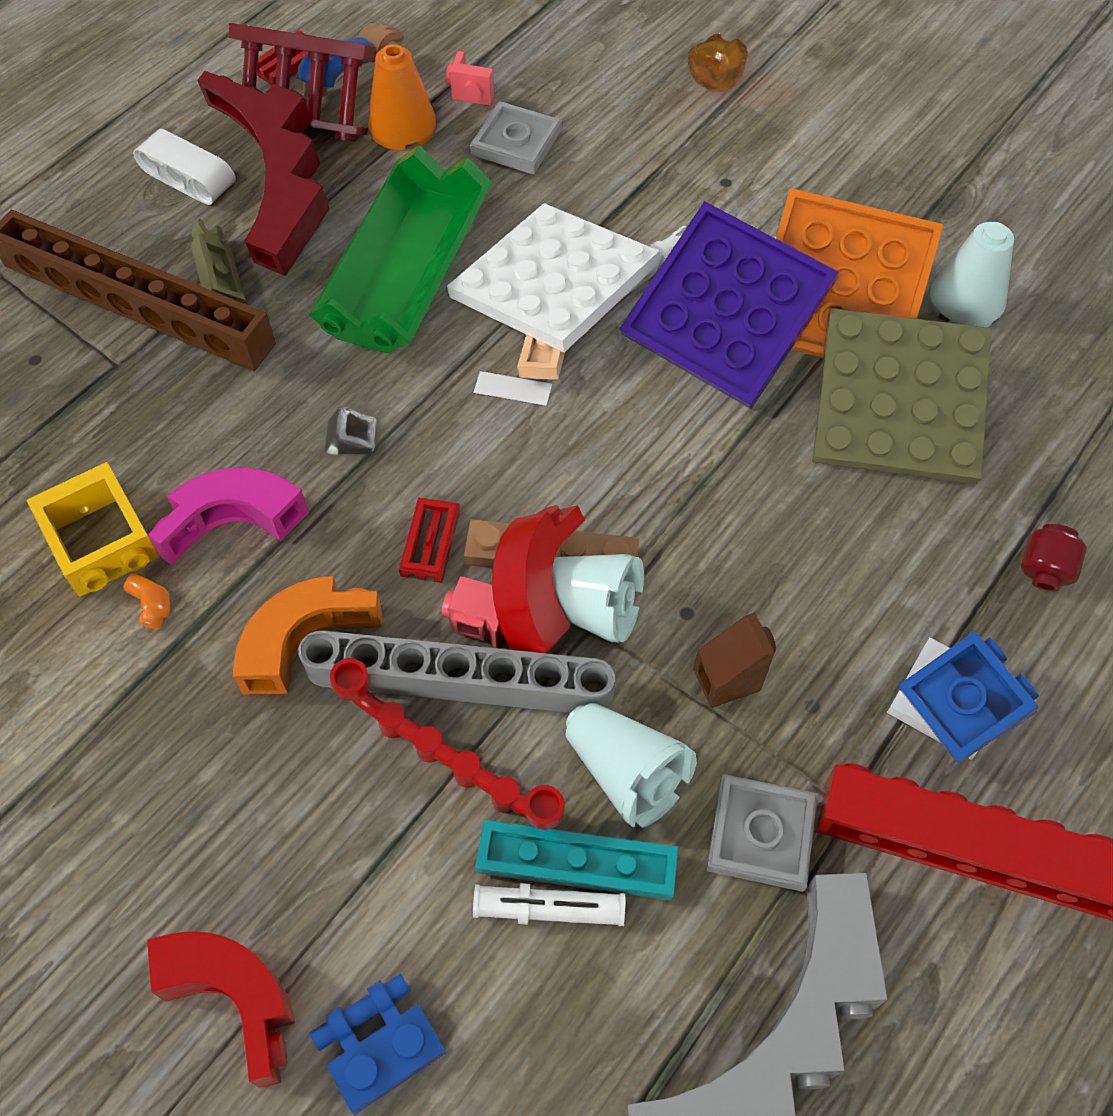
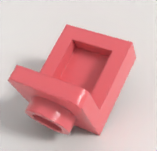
[446,51,494,106]

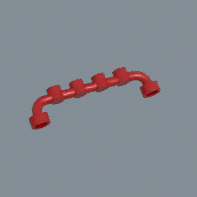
[330,658,565,830]

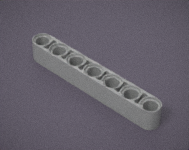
[298,631,615,713]

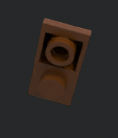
[693,612,776,708]

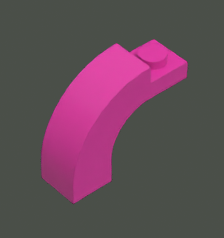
[148,468,309,565]

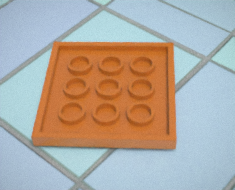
[776,188,944,358]

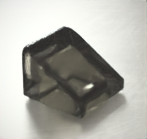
[325,406,377,454]

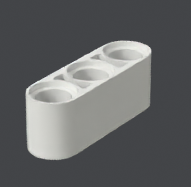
[133,129,236,205]

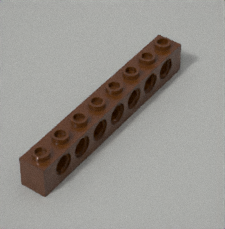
[0,209,276,371]

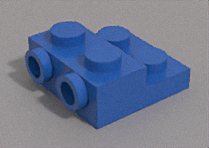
[898,631,1039,764]

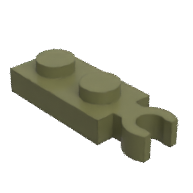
[190,219,246,303]

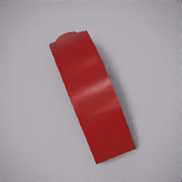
[492,505,585,653]
[147,931,295,1088]

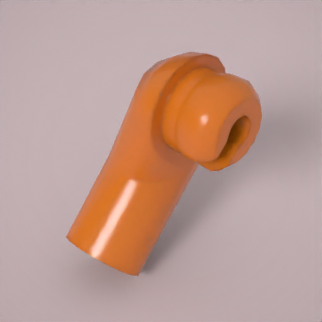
[123,573,170,629]

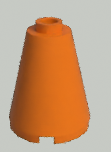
[368,44,437,151]

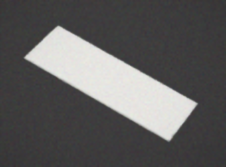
[473,371,552,406]

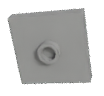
[470,101,562,175]
[706,774,818,892]

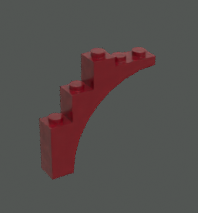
[197,71,330,276]

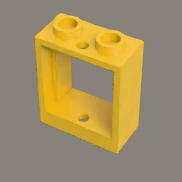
[26,462,159,597]

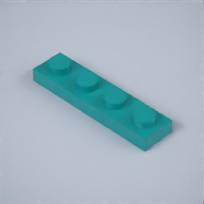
[475,820,678,901]

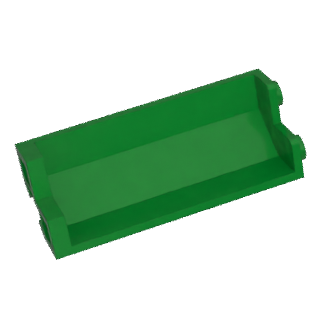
[309,145,493,353]

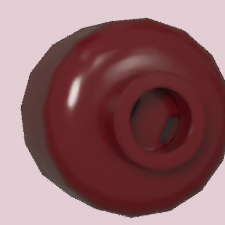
[1021,524,1087,591]

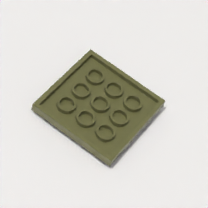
[812,308,992,484]

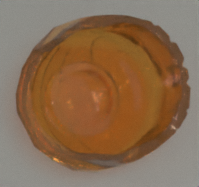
[688,34,748,92]

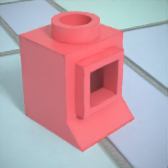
[442,576,503,649]

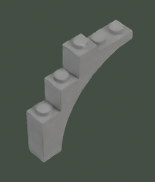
[625,873,887,1116]

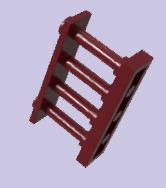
[228,23,376,141]

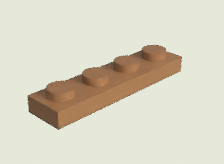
[464,519,639,567]

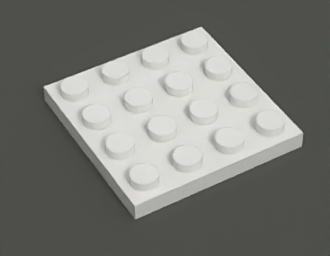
[447,203,660,353]

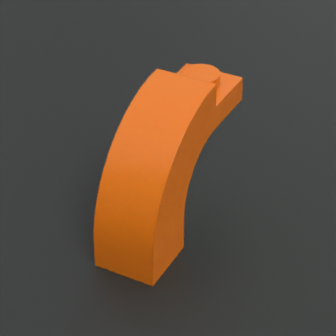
[232,576,382,695]

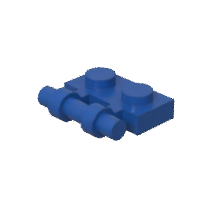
[309,973,446,1115]

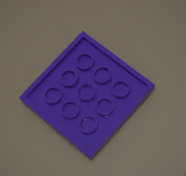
[619,201,839,409]

